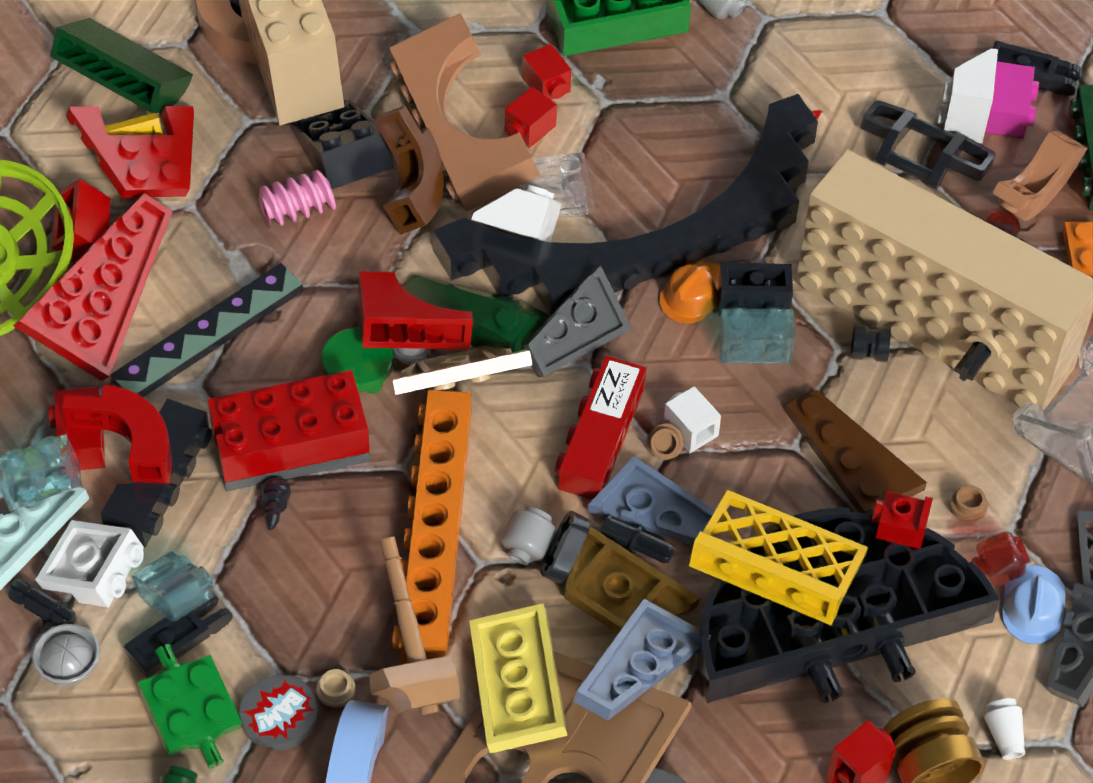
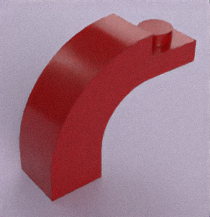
[62,385,172,484]

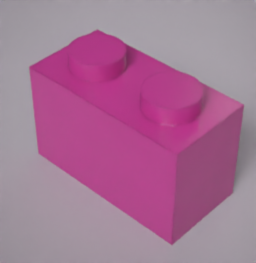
[985,62,1039,139]

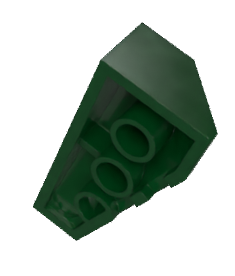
[403,275,550,353]

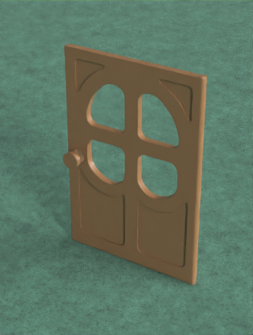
[428,651,692,783]

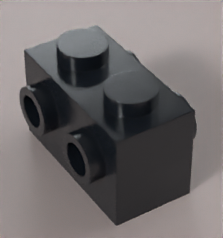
[718,263,793,319]

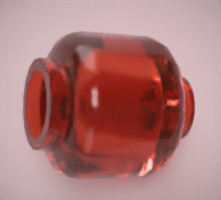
[972,531,1031,586]

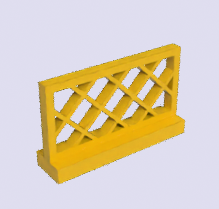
[689,490,868,625]

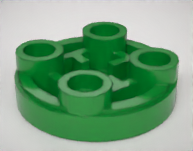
[321,327,394,394]

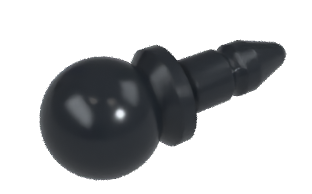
[261,477,291,530]

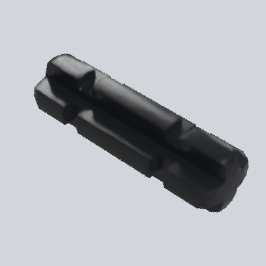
[7,579,76,626]

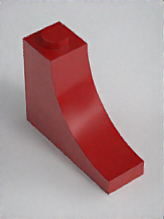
[357,271,473,350]

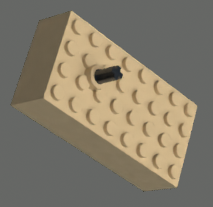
[796,149,1093,416]

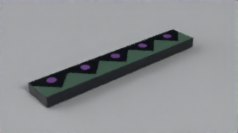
[110,263,303,397]

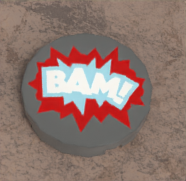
[239,675,318,751]

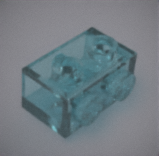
[719,308,796,363]
[0,434,82,511]

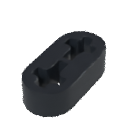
[541,511,590,584]

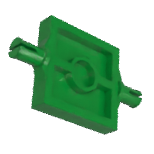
[137,644,242,769]

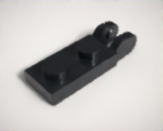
[993,41,1083,97]
[123,591,233,679]

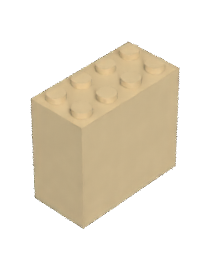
[239,0,344,125]

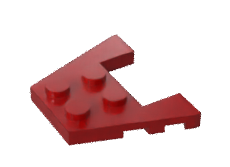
[66,106,194,198]

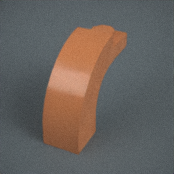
[195,0,258,64]
[993,131,1088,221]

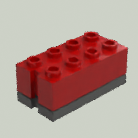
[207,370,371,492]

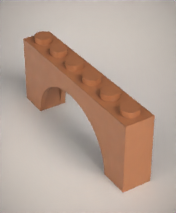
[390,13,540,211]

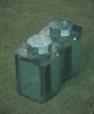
[131,551,214,622]

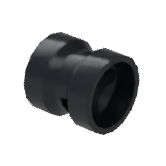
[851,324,891,362]

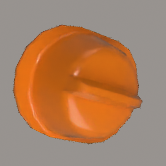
[659,261,720,324]

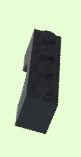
[101,398,212,548]

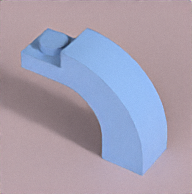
[326,700,389,783]

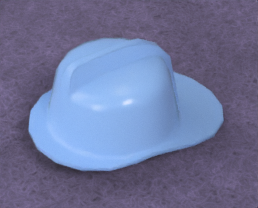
[1002,565,1065,644]

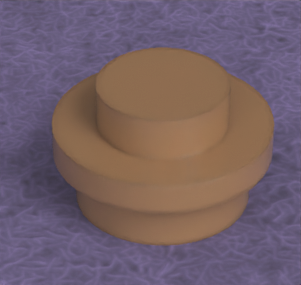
[647,423,684,460]
[950,486,988,522]

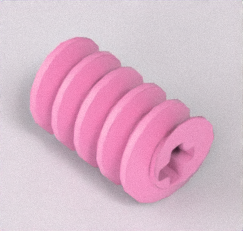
[259,170,336,229]

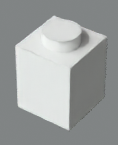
[664,386,721,453]

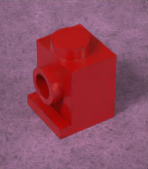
[872,491,933,549]

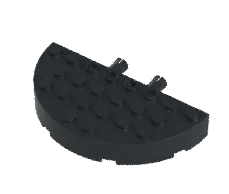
[698,508,1000,703]

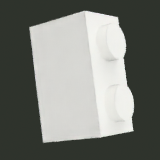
[938,48,998,143]
[472,185,562,242]

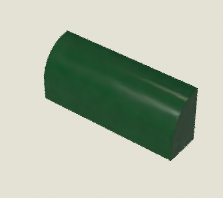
[50,18,193,113]

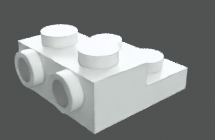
[35,520,144,608]

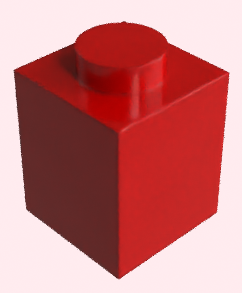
[522,44,572,100]
[504,87,557,148]

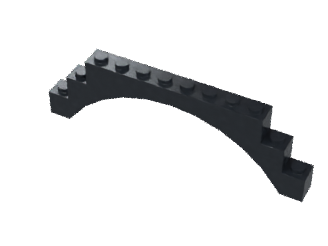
[433,94,818,316]

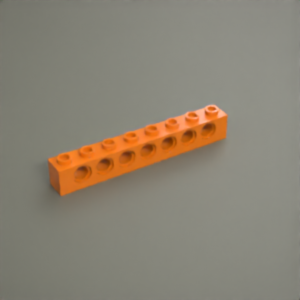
[393,390,472,664]

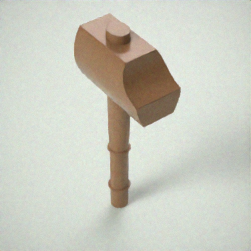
[370,537,460,716]

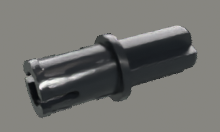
[601,515,675,563]

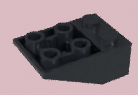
[289,100,393,189]

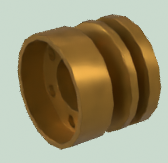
[883,698,985,783]

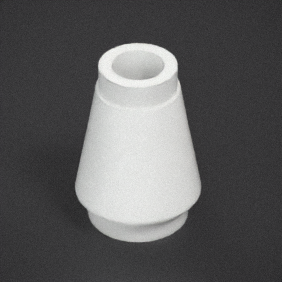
[984,698,1026,760]

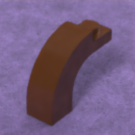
[373,105,444,235]

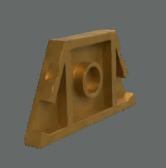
[564,527,700,633]

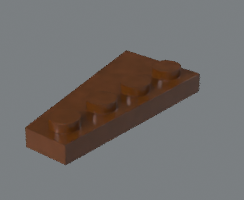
[785,390,927,514]

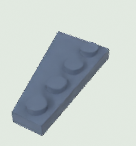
[573,599,711,721]

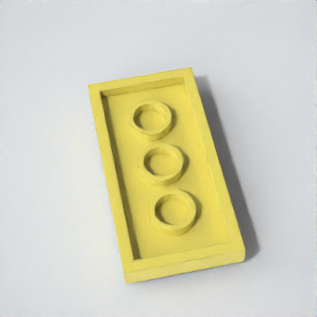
[469,603,568,754]

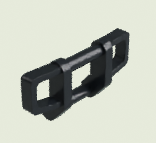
[860,101,996,190]

